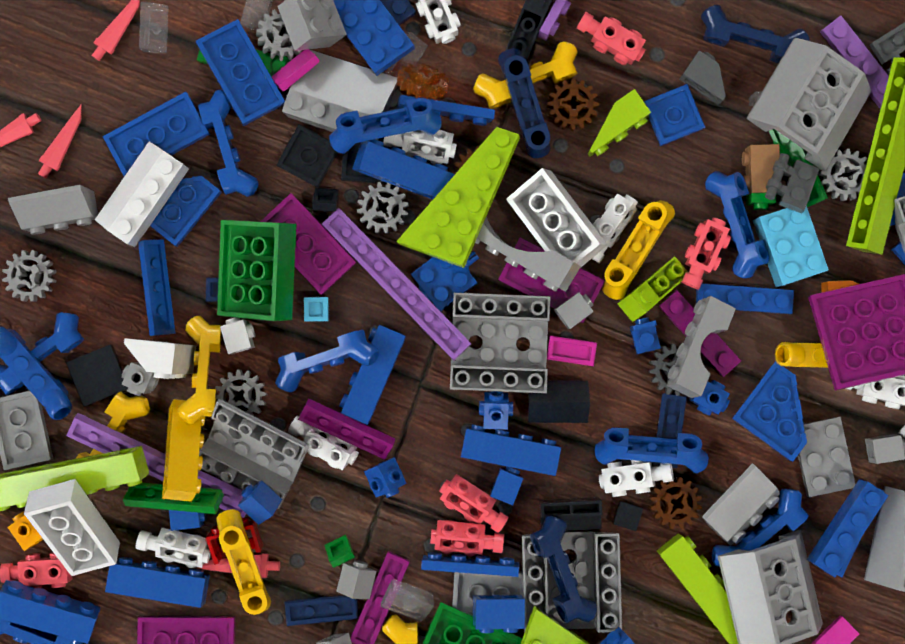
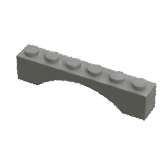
[475,216,581,292]

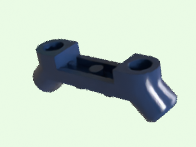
[701,5,810,63]
[498,48,550,158]
[530,516,597,623]

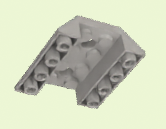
[746,38,871,171]
[450,293,550,393]
[199,399,310,509]
[864,486,905,592]
[718,530,823,644]
[522,531,622,633]

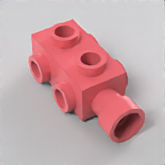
[576,12,646,65]
[682,217,731,290]
[439,474,508,533]
[430,520,504,557]
[0,553,75,588]

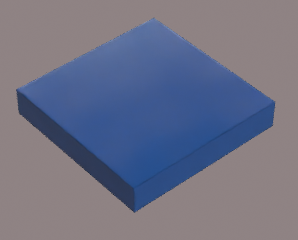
[644,84,705,146]

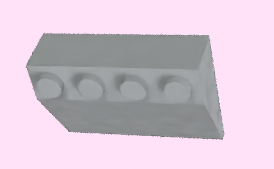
[282,50,399,142]

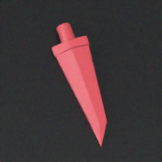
[91,0,140,61]
[38,105,81,179]
[0,113,42,147]
[196,553,280,578]

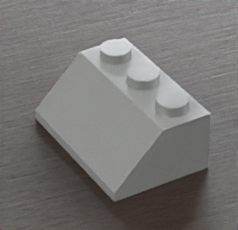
[8,185,98,235]
[702,463,780,546]

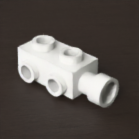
[415,0,461,44]
[383,130,457,165]
[592,194,638,263]
[845,376,905,410]
[288,416,359,470]
[599,460,674,497]
[136,528,211,568]

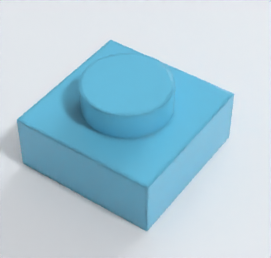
[304,297,329,322]

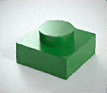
[746,193,776,210]
[324,535,355,568]

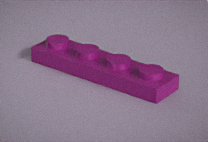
[658,290,741,377]
[298,398,395,460]
[350,551,410,644]

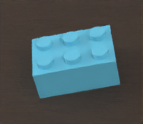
[753,206,828,287]

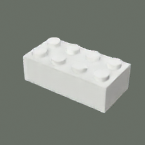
[506,168,608,268]
[24,479,120,576]

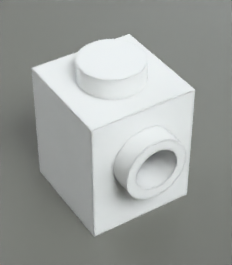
[220,317,255,354]

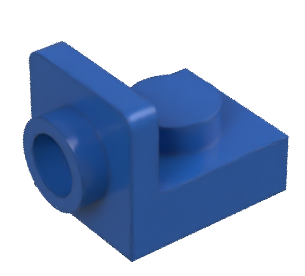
[630,317,661,354]

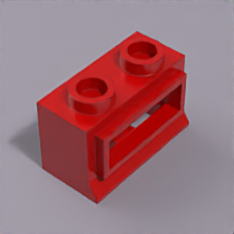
[206,517,263,565]

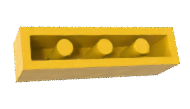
[162,399,205,502]

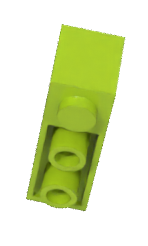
[588,89,651,157]
[617,256,688,322]

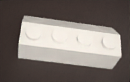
[95,141,189,247]
[124,338,196,379]

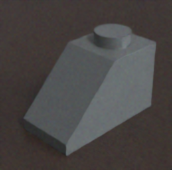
[679,51,726,105]

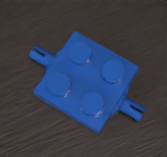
[411,251,479,312]

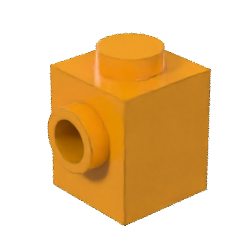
[7,511,43,551]

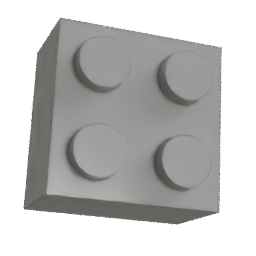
[277,0,347,51]

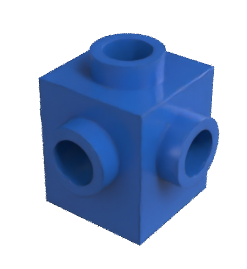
[689,380,730,416]
[479,391,513,430]
[364,457,406,498]

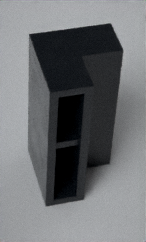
[528,380,590,423]
[539,497,603,531]

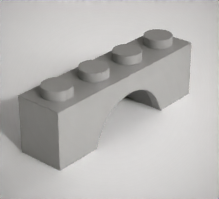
[667,296,736,398]

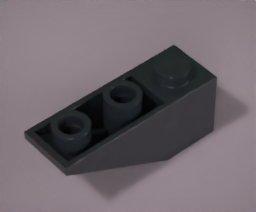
[506,0,553,61]

